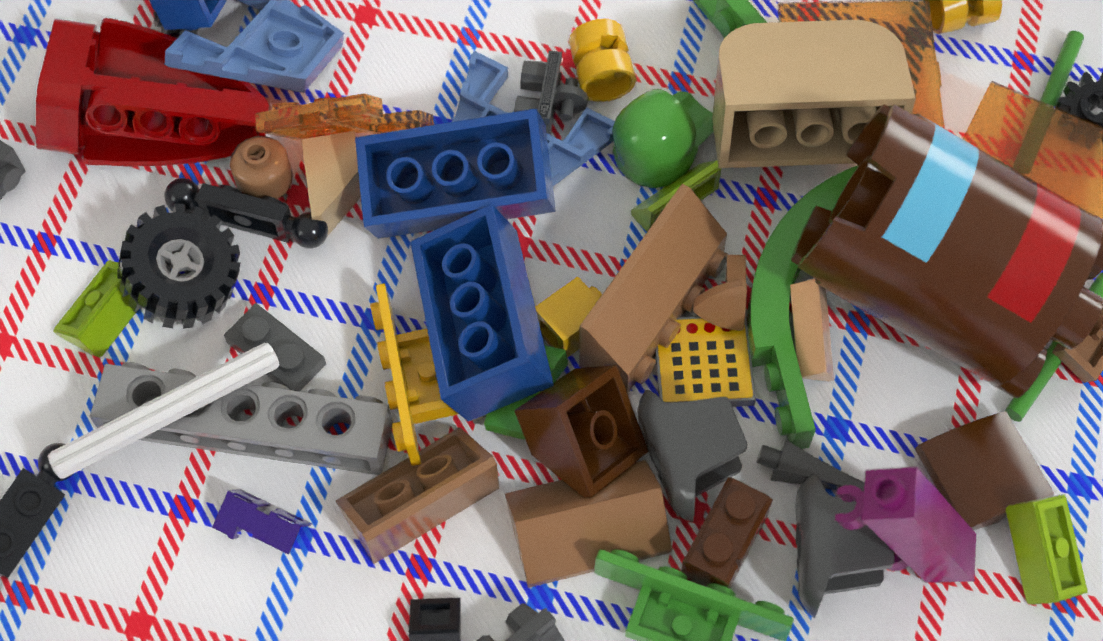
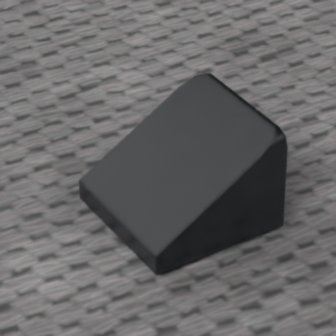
[408,598,462,641]

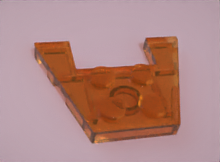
[255,93,434,140]

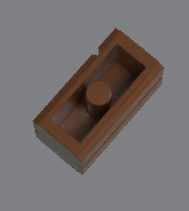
[681,477,773,589]

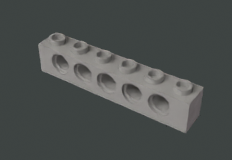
[90,362,393,475]

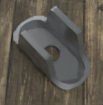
[637,390,748,523]
[795,474,894,618]

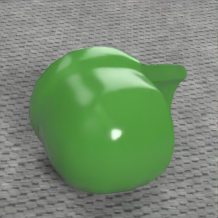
[612,89,714,189]

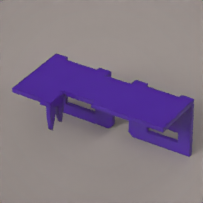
[212,489,312,554]

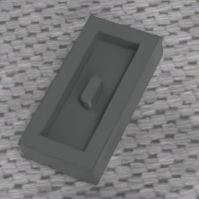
[224,303,326,391]

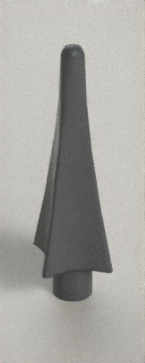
[756,440,864,492]

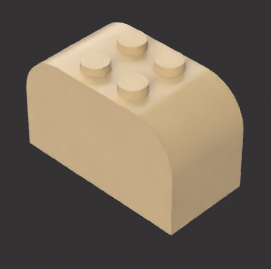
[712,20,916,168]

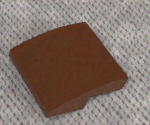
[915,411,1055,530]

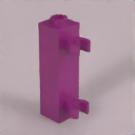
[835,467,976,583]

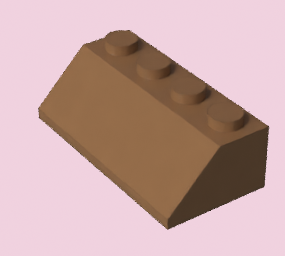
[579,184,729,394]

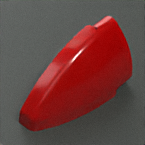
[36,18,269,166]

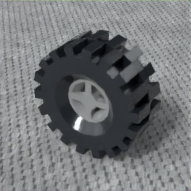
[117,204,241,329]

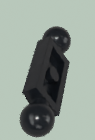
[164,178,328,249]
[0,443,73,580]

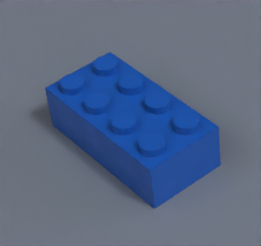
[355,108,556,239]
[410,204,554,422]

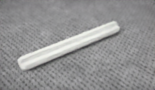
[48,343,279,478]

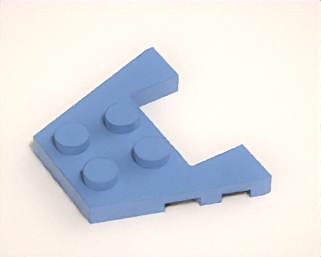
[165,0,344,93]
[452,50,615,186]

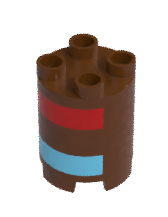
[791,104,1103,398]

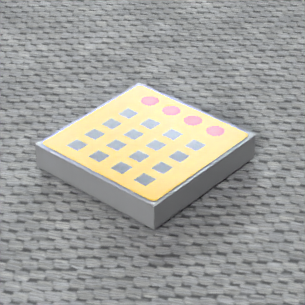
[655,314,756,407]

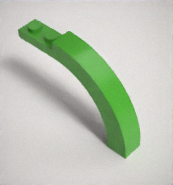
[747,165,858,449]

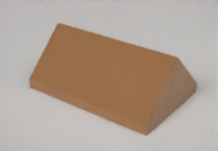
[335,427,499,564]
[505,460,672,588]

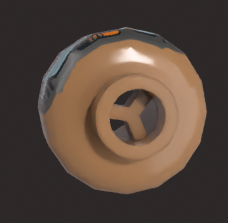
[230,136,293,199]

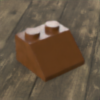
[514,365,649,498]

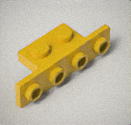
[370,283,458,466]

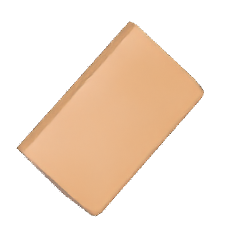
[790,279,834,382]

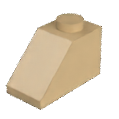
[301,131,361,237]

